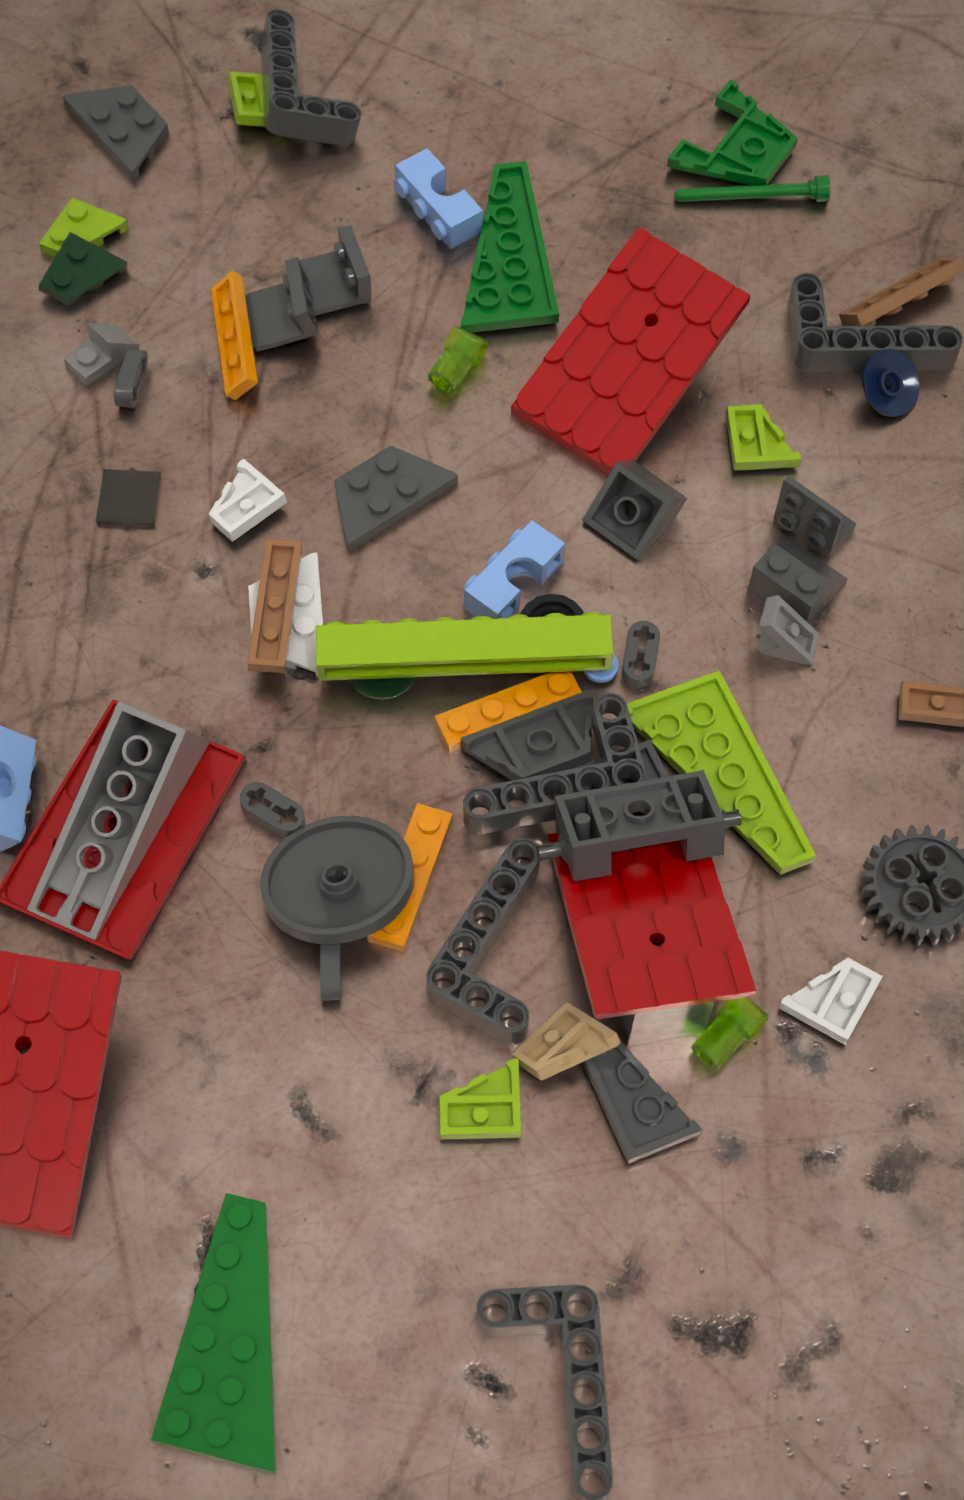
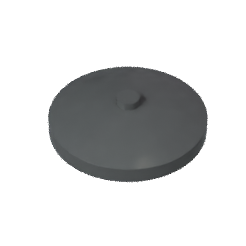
[260,816,415,944]

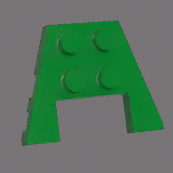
[667,79,798,185]

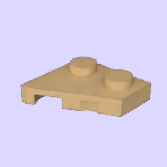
[511,1002,621,1081]

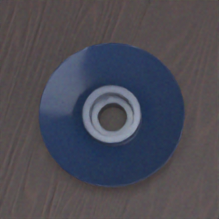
[862,349,920,417]

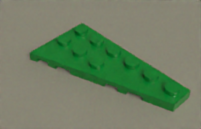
[460,161,559,334]
[151,1193,276,1475]

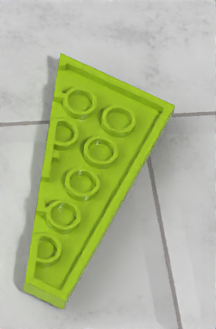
[627,670,816,875]

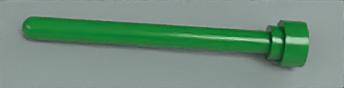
[674,175,830,202]

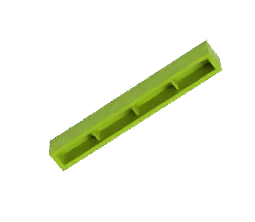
[316,611,613,681]

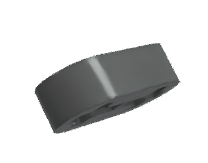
[114,348,148,409]
[622,621,660,689]
[240,782,305,839]
[320,943,341,1001]

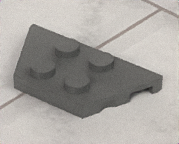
[63,85,169,180]
[335,446,458,551]
[461,689,593,781]

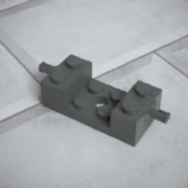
[536,770,742,881]

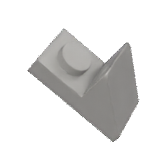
[64,323,139,386]
[758,595,820,665]

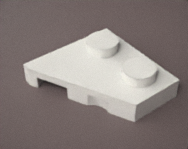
[778,958,883,1045]

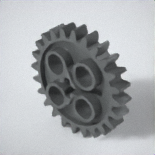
[860,825,964,945]

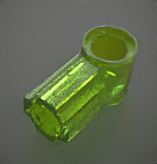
[428,326,488,394]
[691,997,769,1070]

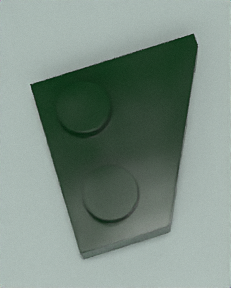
[39,232,127,306]

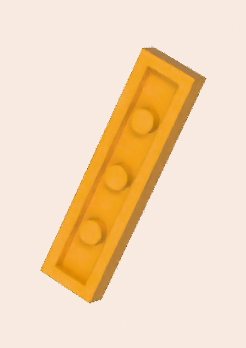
[211,271,258,400]
[434,671,582,752]
[367,803,453,952]

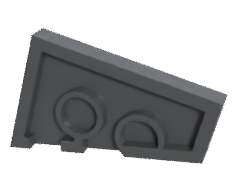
[582,1041,703,1164]

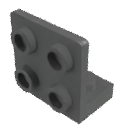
[299,225,372,315]
[245,257,319,352]
[774,476,856,557]

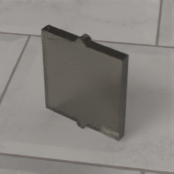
[96,467,161,528]

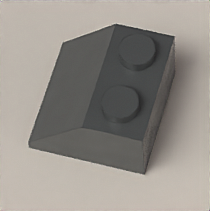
[582,460,687,560]
[748,539,847,623]

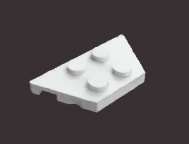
[248,553,323,677]

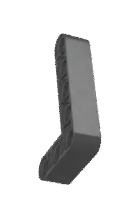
[261,9,362,146]
[788,273,963,371]
[463,693,646,834]
[426,838,540,1045]
[476,1285,613,1500]

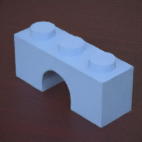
[394,148,483,249]
[463,520,565,619]
[0,725,37,852]

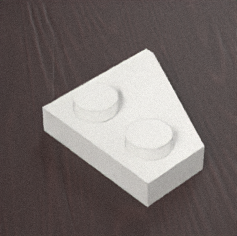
[209,459,287,542]

